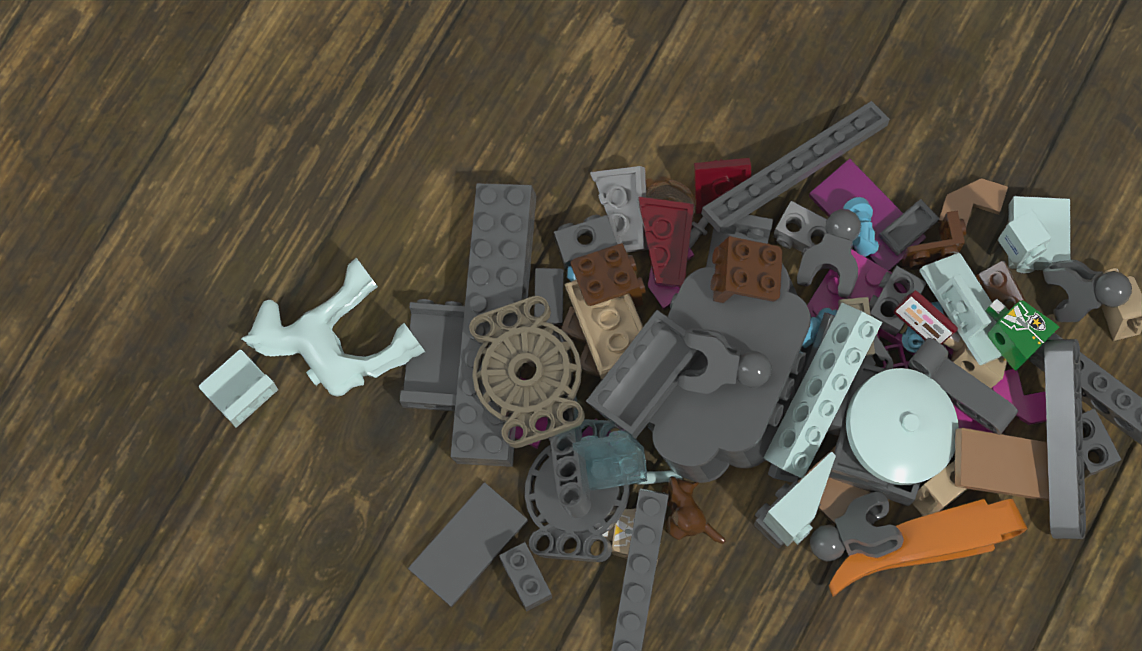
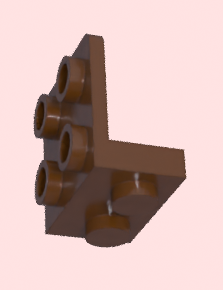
[901,210,966,269]
[710,236,782,303]
[571,243,646,307]

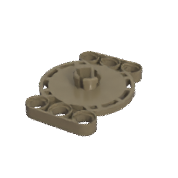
[469,296,585,448]

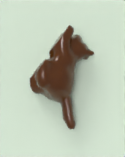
[661,476,726,544]

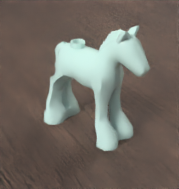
[242,258,425,396]

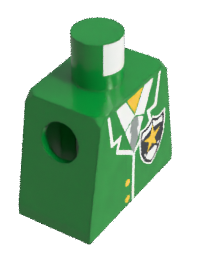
[985,299,1059,371]

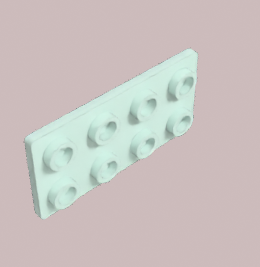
[920,253,1003,365]

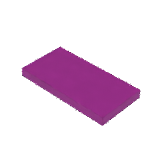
[809,159,926,271]

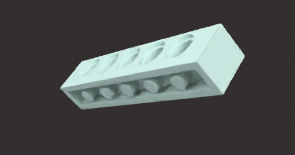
[764,303,882,478]

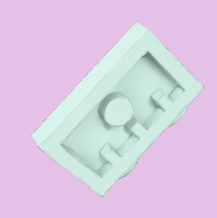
[199,350,278,427]

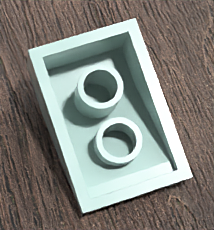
[763,452,836,546]

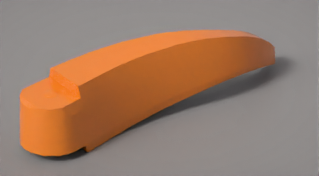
[829,499,1028,597]

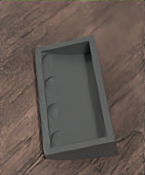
[586,310,702,440]

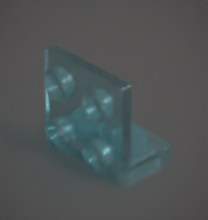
[573,431,648,491]

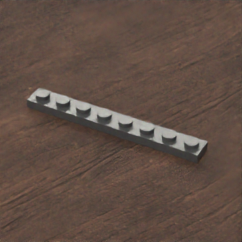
[701,101,890,233]

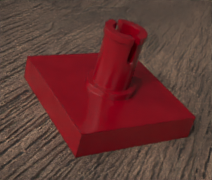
[694,158,751,214]

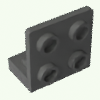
[706,215,773,268]

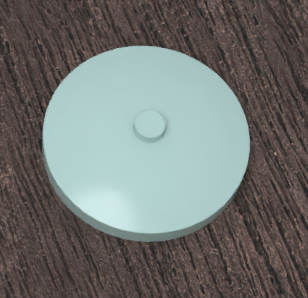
[846,368,959,485]

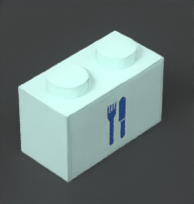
[998,209,1051,268]

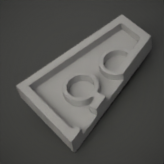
[590,166,648,252]

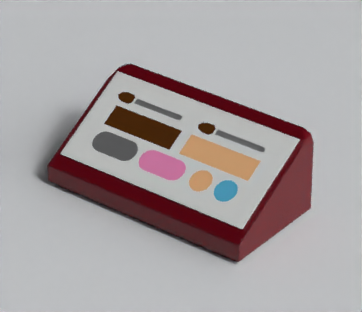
[894,290,958,345]

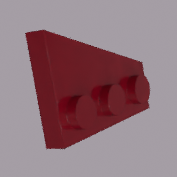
[638,197,694,288]

